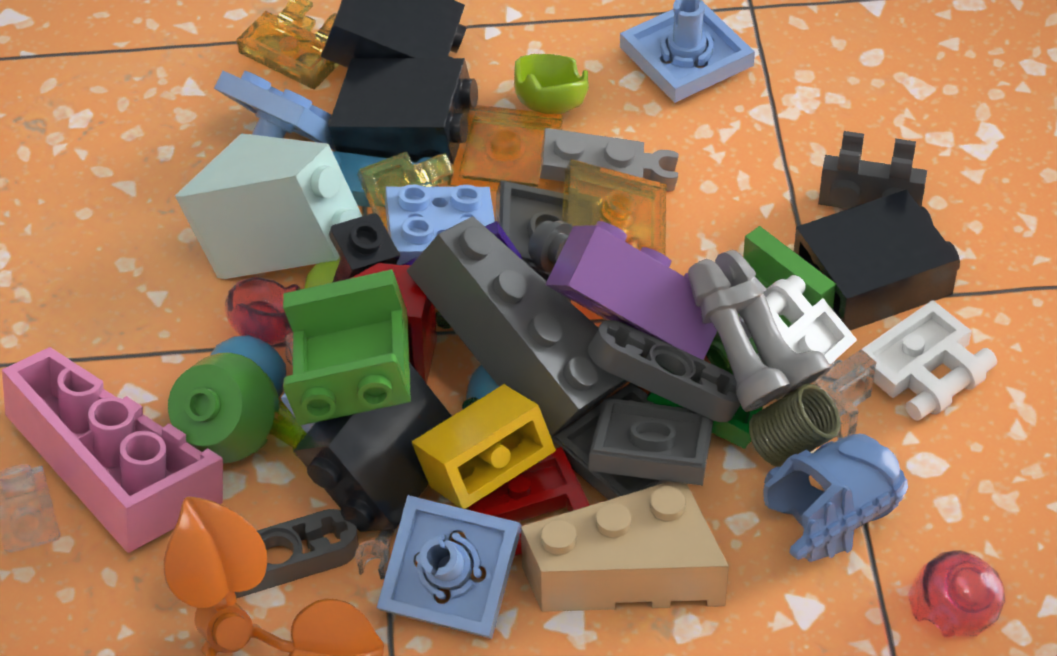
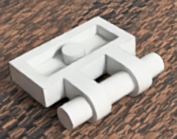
[739,275,857,364]
[855,300,997,421]

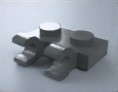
[818,131,928,209]

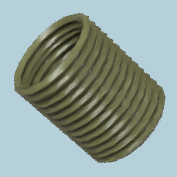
[749,383,840,467]

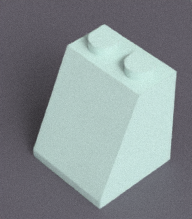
[175,133,362,279]

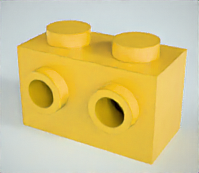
[412,384,556,509]

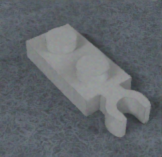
[540,128,679,192]

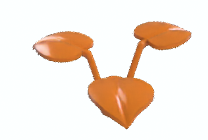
[164,497,384,656]

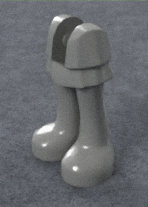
[688,250,831,412]

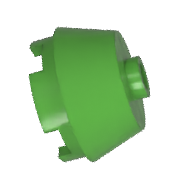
[168,353,279,464]

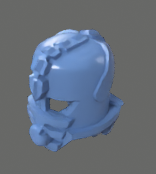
[763,433,908,562]

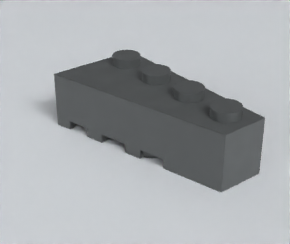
[407,216,629,438]

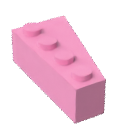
[2,347,223,553]

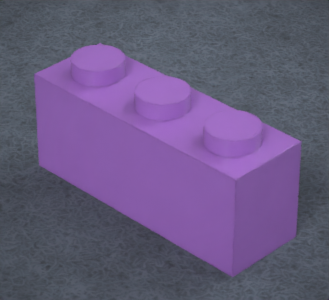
[545,221,717,360]

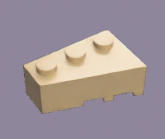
[521,481,729,612]

